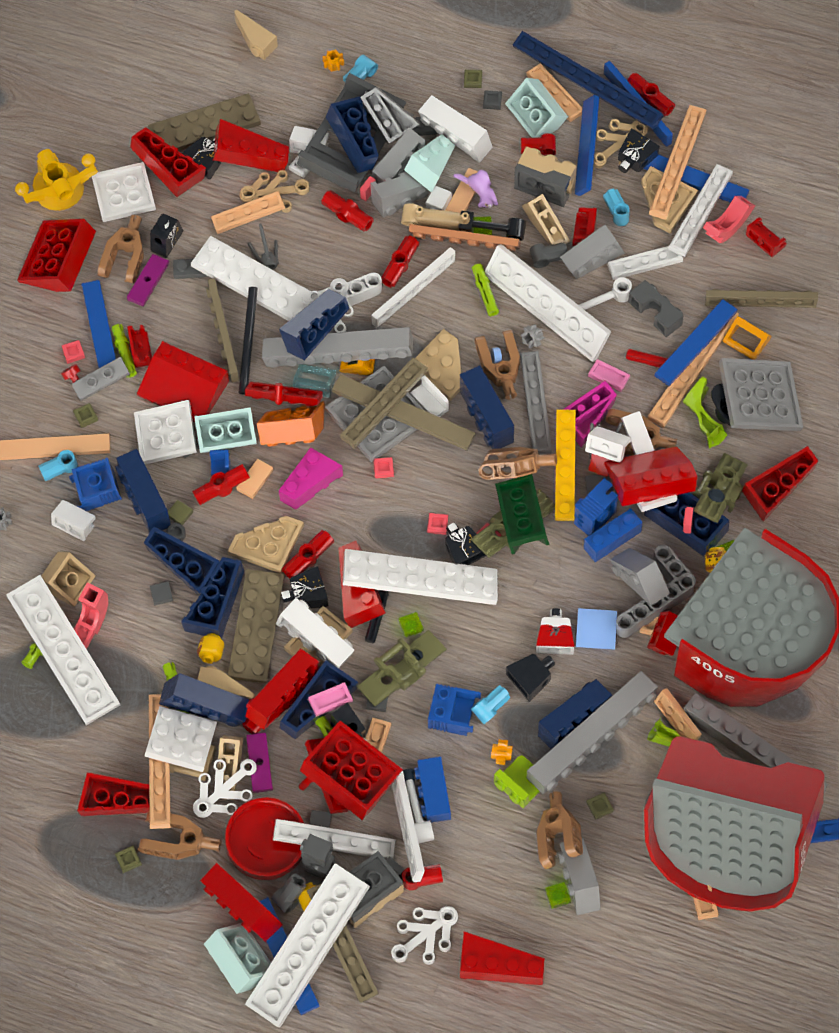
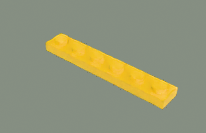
[555,410,576,521]

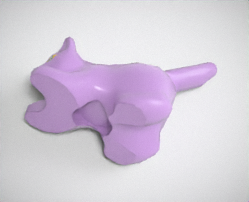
[453,170,499,208]

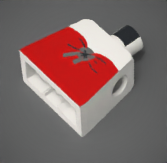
[536,608,574,655]

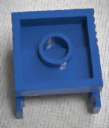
[69,457,122,511]
[574,478,618,536]
[428,683,481,736]

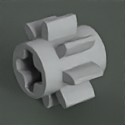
[520,324,545,348]
[0,507,12,531]

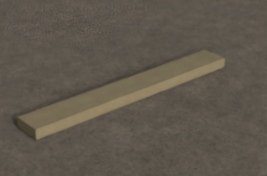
[332,374,476,451]

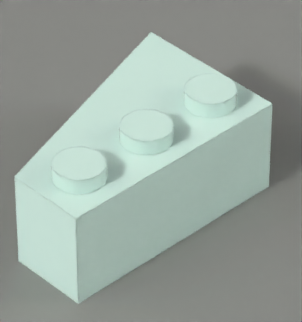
[404,134,455,192]

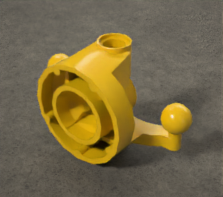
[15,149,98,211]

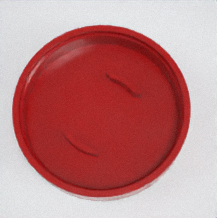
[225,797,304,880]

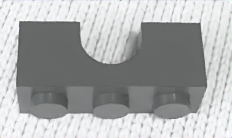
[628,280,684,338]
[300,834,335,880]

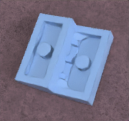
[576,608,617,650]

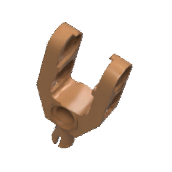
[98,214,144,284]
[475,330,520,400]
[605,409,677,456]
[479,447,557,480]
[537,791,583,869]
[138,811,222,860]

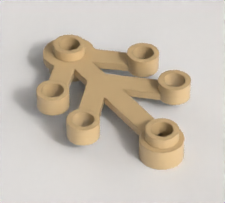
[593,119,648,168]
[239,170,310,215]

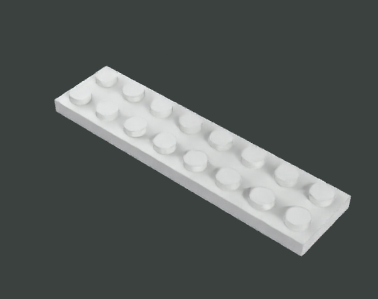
[191,236,318,321]
[485,244,611,362]
[343,549,498,605]
[6,575,120,725]
[245,864,370,1028]

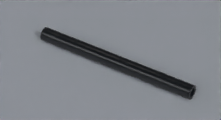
[238,287,258,395]

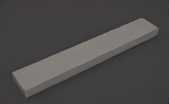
[520,351,552,454]

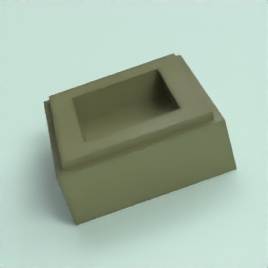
[464,69,482,88]
[73,403,98,428]
[168,500,193,525]
[586,792,614,820]
[115,846,142,873]

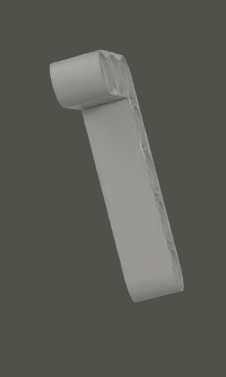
[616,545,696,638]

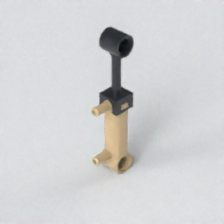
[401,204,526,241]

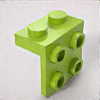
[494,755,540,809]

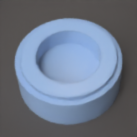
[491,347,502,364]

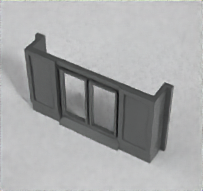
[297,73,406,192]

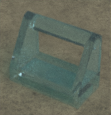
[293,364,337,398]

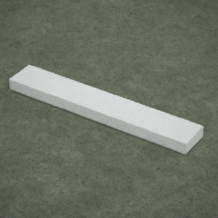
[668,164,733,257]
[371,247,455,328]
[392,767,425,882]
[273,819,396,860]

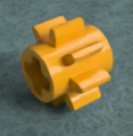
[322,49,344,72]
[491,739,513,765]

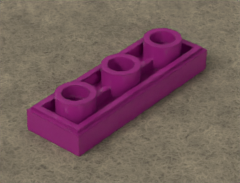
[127,254,169,307]
[246,733,273,793]

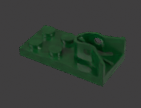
[495,474,550,555]

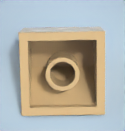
[41,552,96,607]

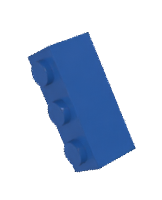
[584,508,643,563]
[414,757,451,823]

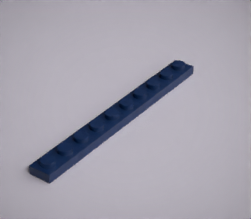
[513,31,664,130]

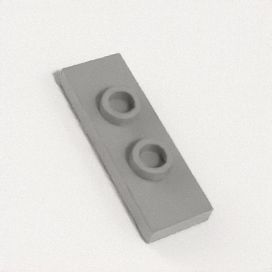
[72,357,130,401]

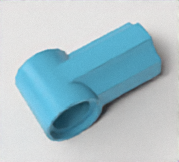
[343,54,378,82]
[603,188,630,226]
[38,450,78,481]
[471,685,510,724]

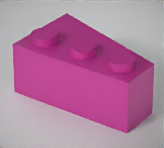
[563,381,617,448]
[279,447,343,510]

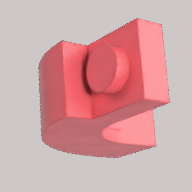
[703,196,755,243]
[74,582,108,650]

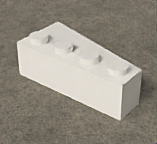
[418,95,493,163]
[276,598,354,668]

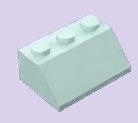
[505,78,568,138]
[195,407,257,453]
[204,923,271,994]

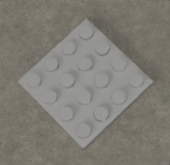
[719,358,803,431]
[325,366,425,462]

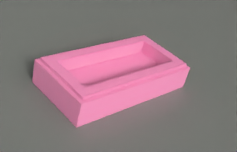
[588,359,630,392]
[308,682,353,717]

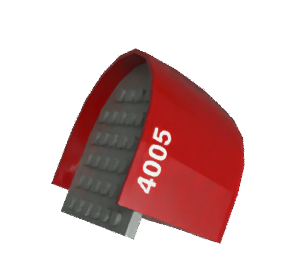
[664,528,839,707]
[644,736,824,912]

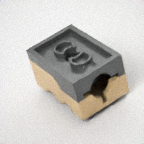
[514,146,576,207]
[349,851,404,928]

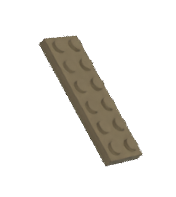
[148,93,261,151]
[228,569,285,683]

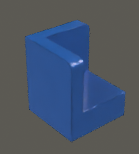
[210,450,230,477]

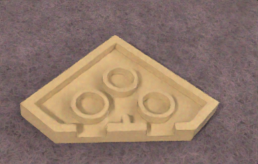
[641,166,698,233]
[415,329,461,401]
[228,516,304,574]

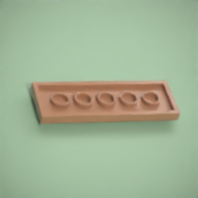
[409,224,521,252]

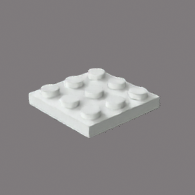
[92,162,156,222]
[134,400,197,464]
[145,706,217,772]

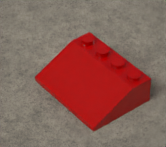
[17,219,96,292]
[137,341,229,422]
[604,446,697,507]
[300,720,403,821]

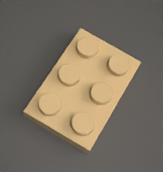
[284,606,353,669]

